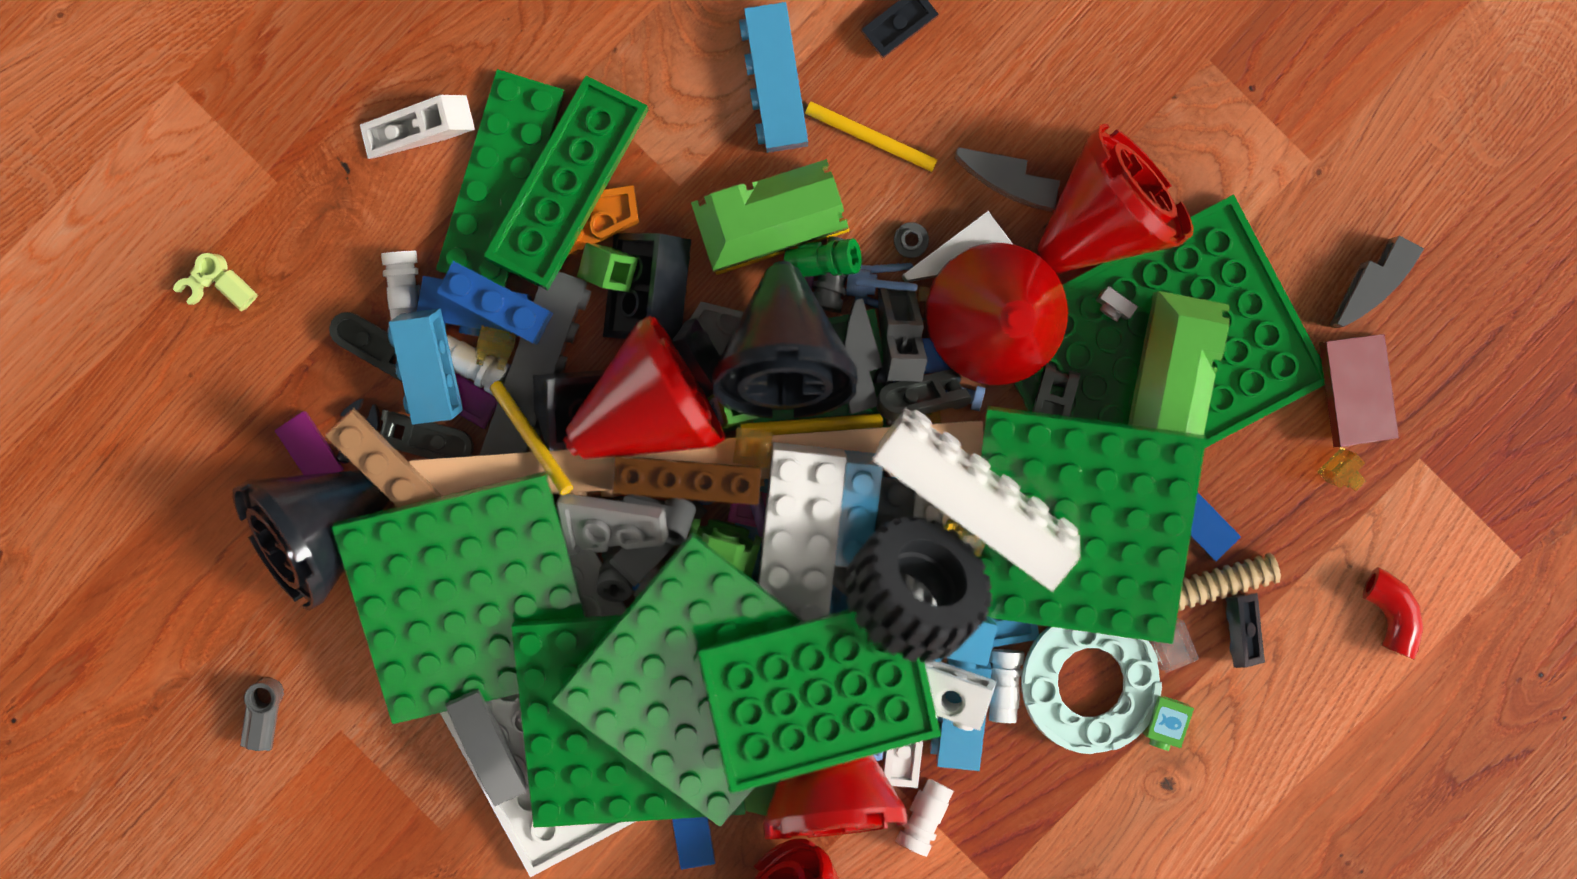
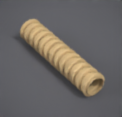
[1178,553,1281,611]

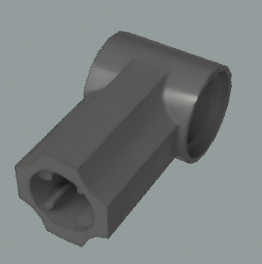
[623,495,696,545]
[240,677,284,751]

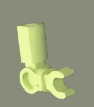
[173,253,258,311]

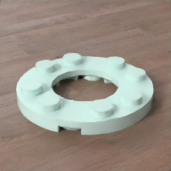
[1021,626,1162,754]

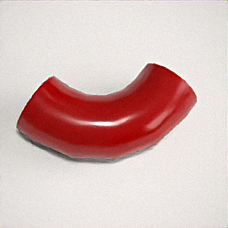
[1363,567,1424,660]

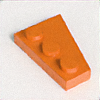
[566,185,639,259]

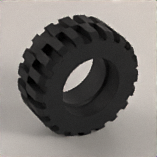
[845,517,992,662]

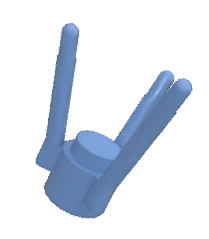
[846,263,923,320]

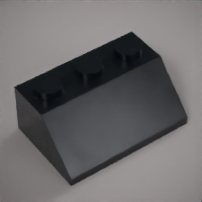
[603,233,692,340]
[533,370,605,451]

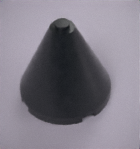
[712,261,858,418]
[232,470,390,610]

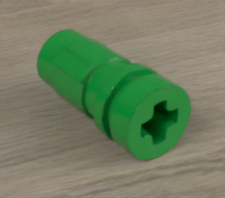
[784,238,862,277]

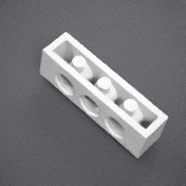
[925,661,997,731]

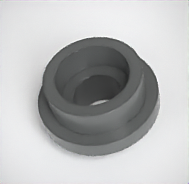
[894,222,929,258]

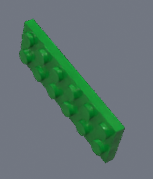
[436,69,565,288]
[484,76,649,291]

